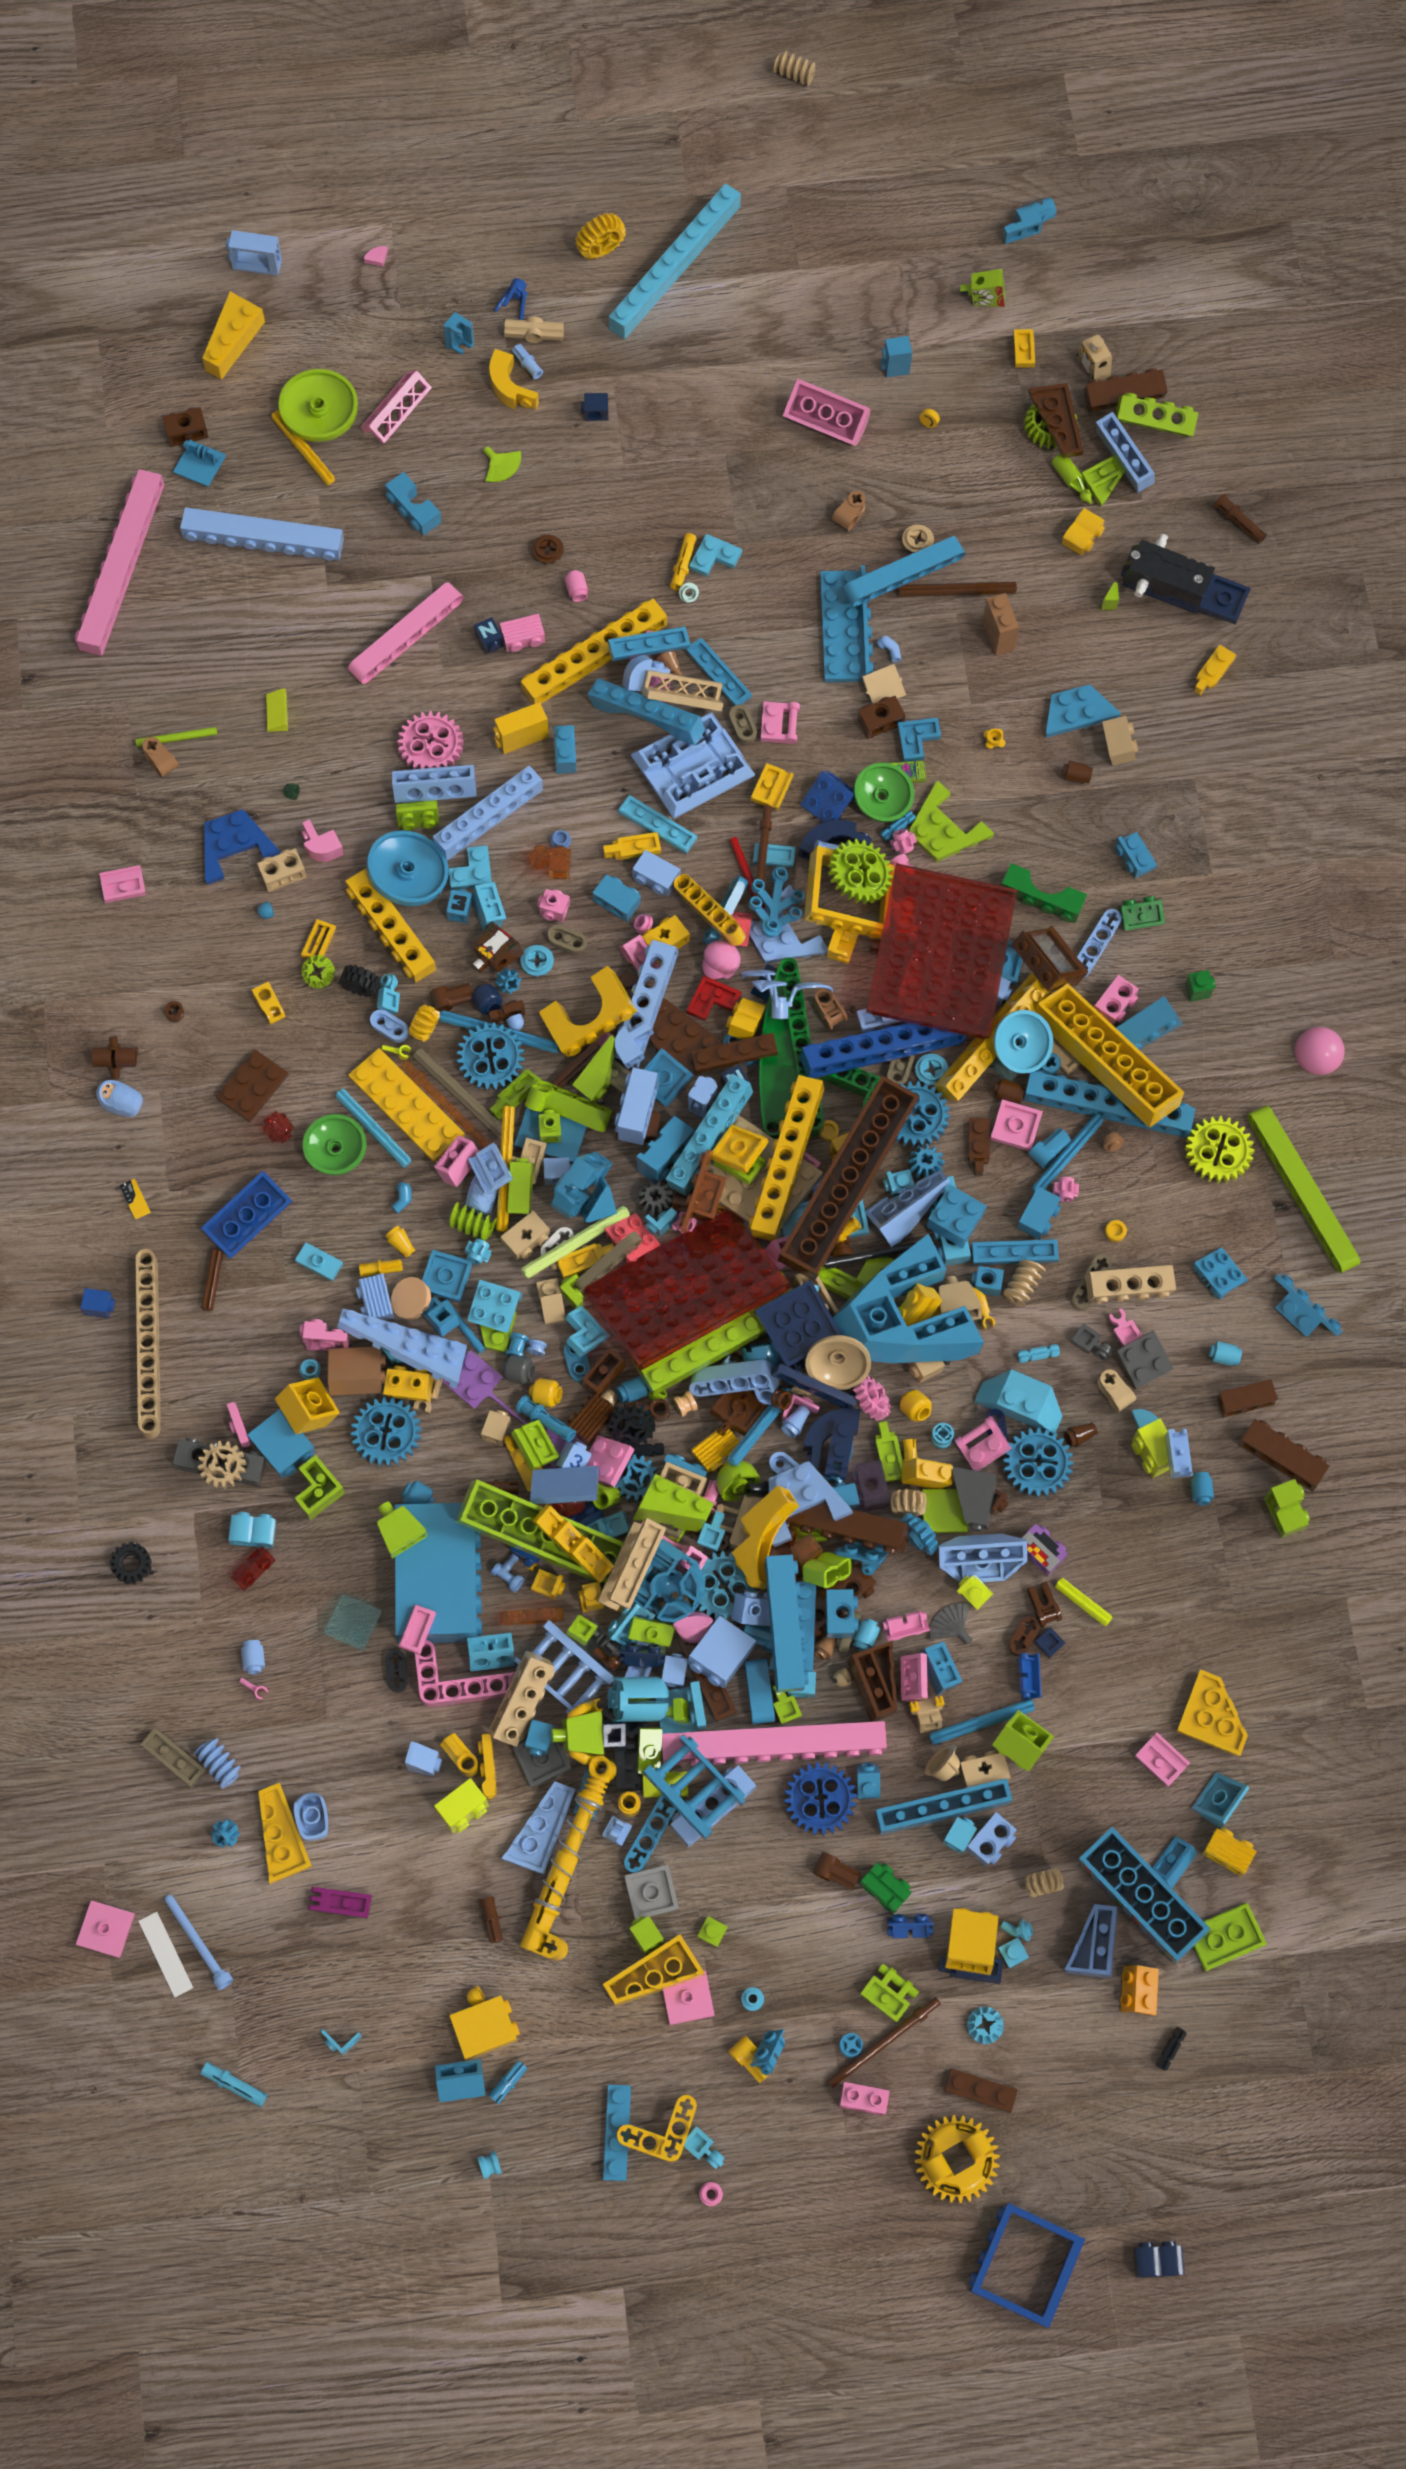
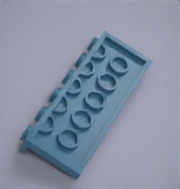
[820,565,873,683]

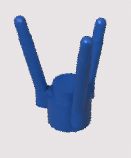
[494,278,528,320]

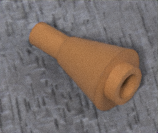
[657,651,684,684]
[814,1635,837,1660]

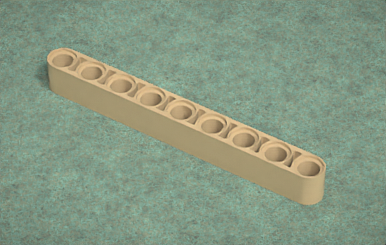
[136,1249,161,1439]

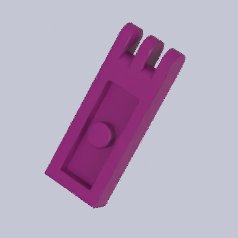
[307,1887,372,1919]

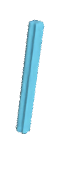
[336,1089,411,1168]

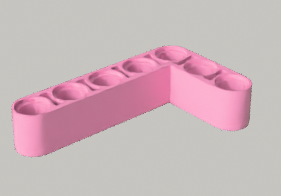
[415,1640,516,1707]

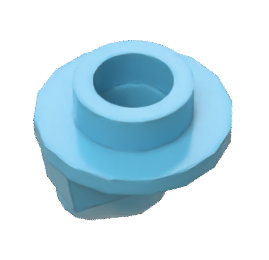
[1000,1919,1033,1942]

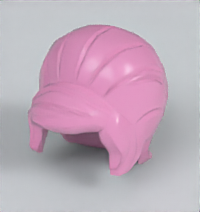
[702,940,741,980]

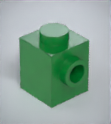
[1185,970,1216,1002]

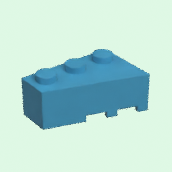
[1116,996,1183,1050]
[636,1116,695,1184]

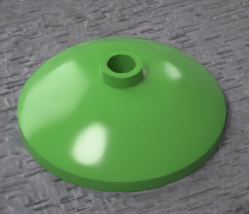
[854,763,914,822]
[303,1114,367,1175]

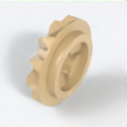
[902,525,934,554]

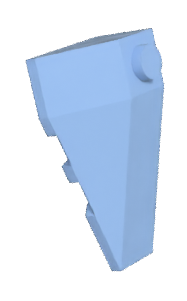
[865,1170,950,1247]

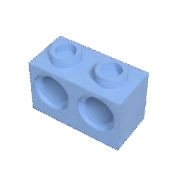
[966,1812,1017,1867]

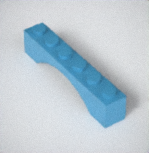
[588,678,705,746]

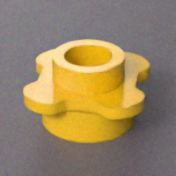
[983,728,1006,749]

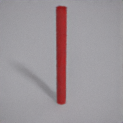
[729,837,765,909]

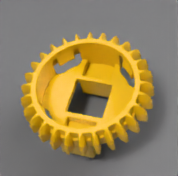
[914,2115,1000,2203]

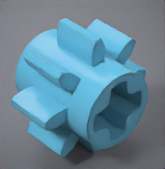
[464,1239,492,1265]

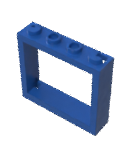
[968,2203,1085,2329]

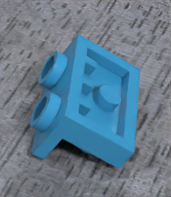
[1114,832,1157,878]

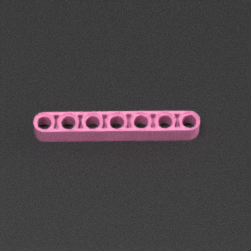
[348,582,463,684]

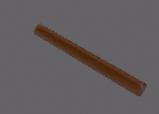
[898,581,1017,597]

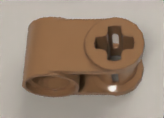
[832,491,866,531]
[143,737,179,778]
[814,988,848,1030]

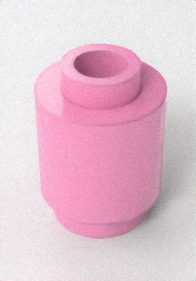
[564,570,589,602]

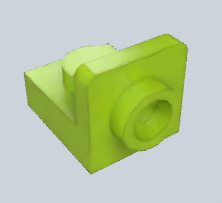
[560,1274,584,1309]

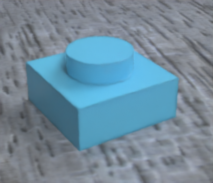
[998,1937,1029,1969]

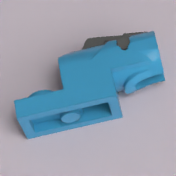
[1002,197,1057,244]

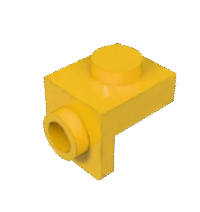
[531,1569,566,1600]

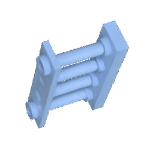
[514,1620,615,1714]

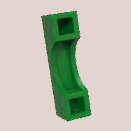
[1000,863,1087,923]

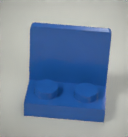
[800,771,855,822]

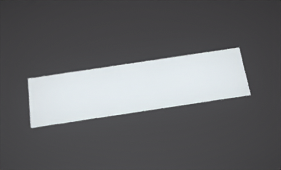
[139,1912,193,1997]

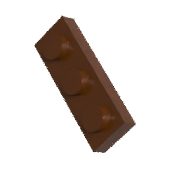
[945,2068,1018,2113]

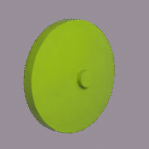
[279,369,358,442]

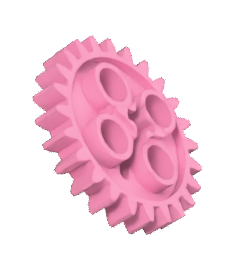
[397,711,464,770]

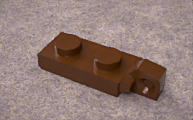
[968,1118,990,1176]

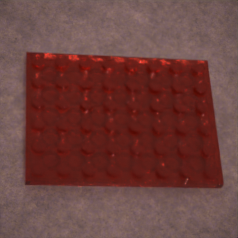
[866,863,1017,1039]
[583,1209,791,1371]

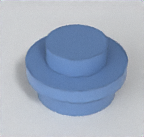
[550,830,571,850]

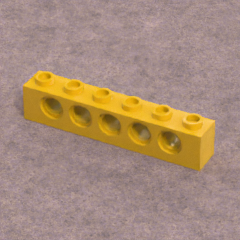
[345,868,436,983]

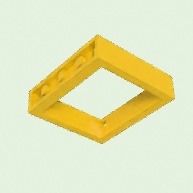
[804,846,894,939]

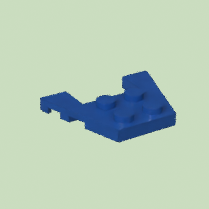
[204,809,281,885]

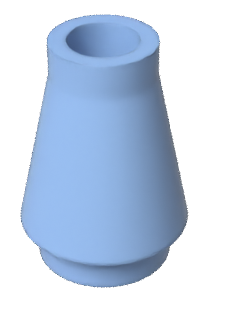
[781,1405,810,1438]

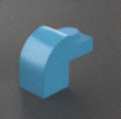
[421,1296,460,1338]

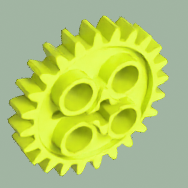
[1185,1116,1255,1184]

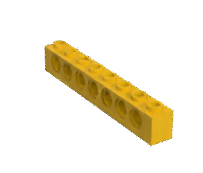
[521,598,667,705]
[934,972,1053,1101]
[749,1075,824,1241]

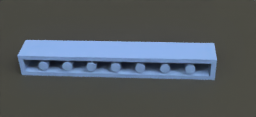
[180,507,344,561]

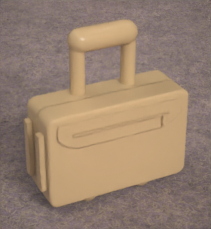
[711,1494,763,1550]

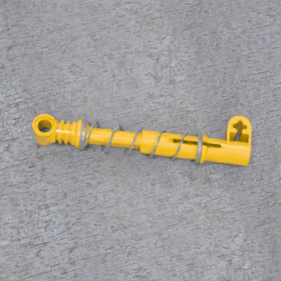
[520,1756,617,1961]

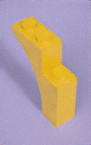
[732,1485,799,1590]

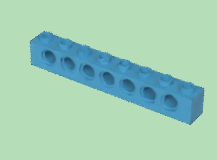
[1024,1070,1196,1138]

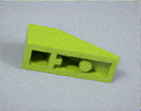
[572,1035,616,1102]

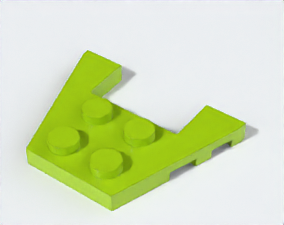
[908,781,994,862]

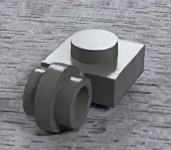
[1071,1323,1113,1360]

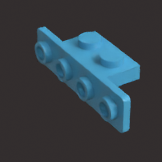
[1274,1273,1343,1337]

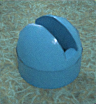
[258,901,275,919]

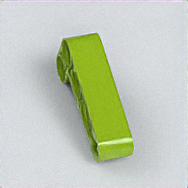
[525,1080,613,1132]

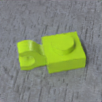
[772,1685,802,1725]

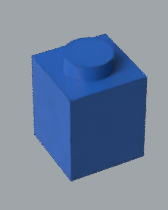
[80,1288,115,1318]

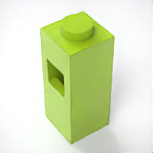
[508,1158,534,1214]

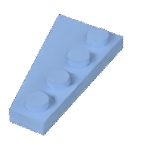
[501,1782,576,1875]

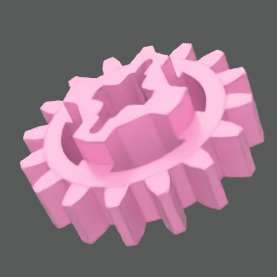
[853,1375,891,1421]

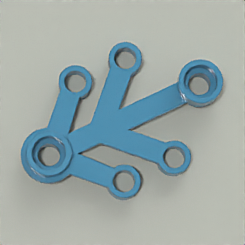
[748,867,804,938]

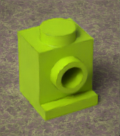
[538,1110,562,1143]

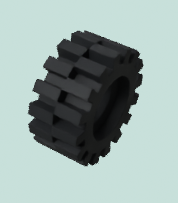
[339,965,380,997]
[110,1542,152,1584]

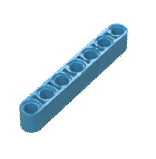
[842,536,966,607]

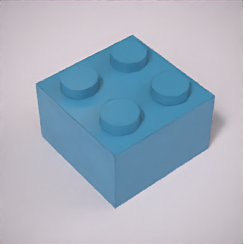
[926,1184,987,1248]

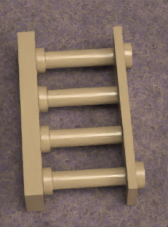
[597,1518,666,1611]

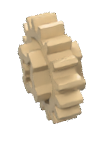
[198,1441,247,1489]

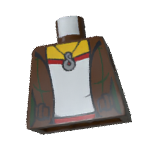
[472,922,524,973]

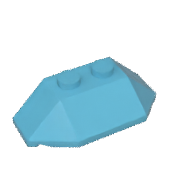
[974,1369,1062,1435]

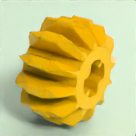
[409,1004,440,1042]

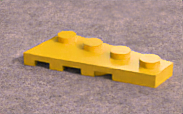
[258,1782,312,1885]

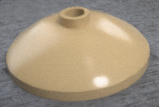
[806,1335,871,1390]

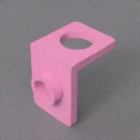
[782,1394,820,1421]

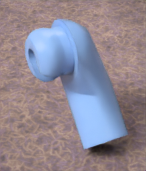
[877,636,901,663]

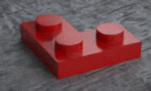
[686,976,742,1021]

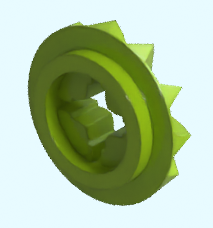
[301,955,335,988]

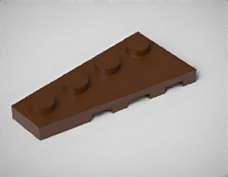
[1028,383,1083,458]

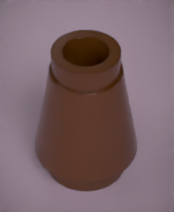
[1064,1423,1098,1447]

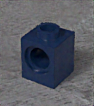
[580,393,609,421]

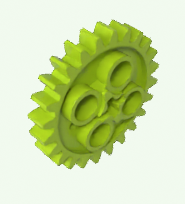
[827,839,893,904]

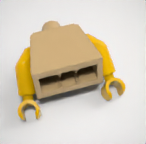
[931,1276,995,1330]

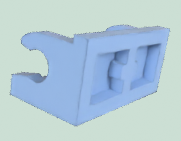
[1165,1429,1193,1478]

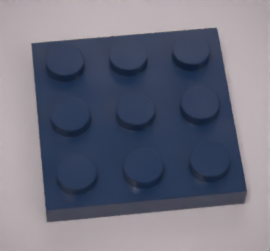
[753,1280,842,1367]

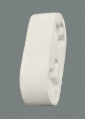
[540,1227,574,1256]

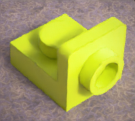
[957,1575,994,1610]

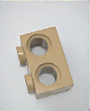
[257,848,307,892]

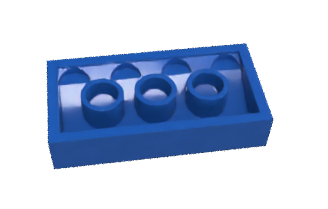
[200,1171,292,1259]

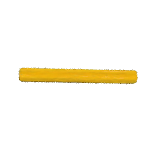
[271,410,335,486]

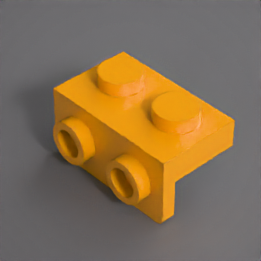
[1120,1965,1159,2016]

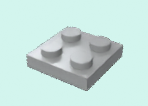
[624,1865,679,1919]

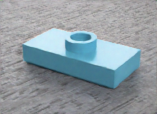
[295,1243,343,1282]

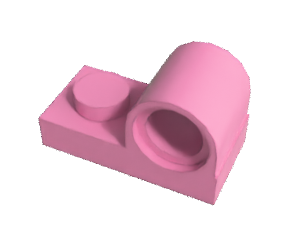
[619,935,659,973]

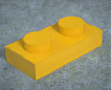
[1013,329,1035,368]

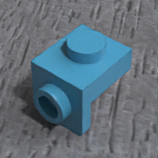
[856,1762,880,1799]

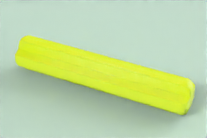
[1055,1578,1112,1626]

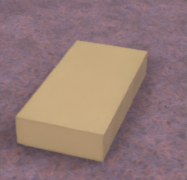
[1052,1037,1081,1076]

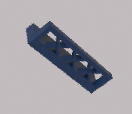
[771,1356,858,1409]

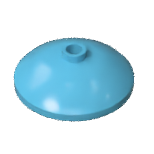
[994,1010,1053,1073]

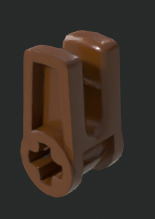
[1027,1581,1062,1627]

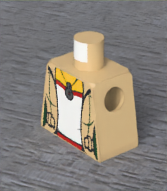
[1076,335,1112,381]

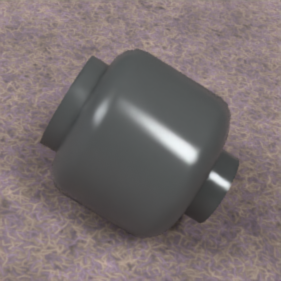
[502,1355,536,1385]

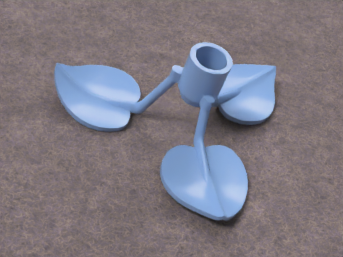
[741,970,833,1019]

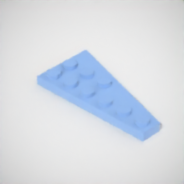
[337,1309,467,1389]

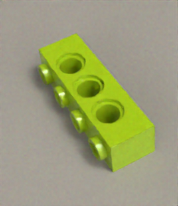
[1115,393,1199,437]

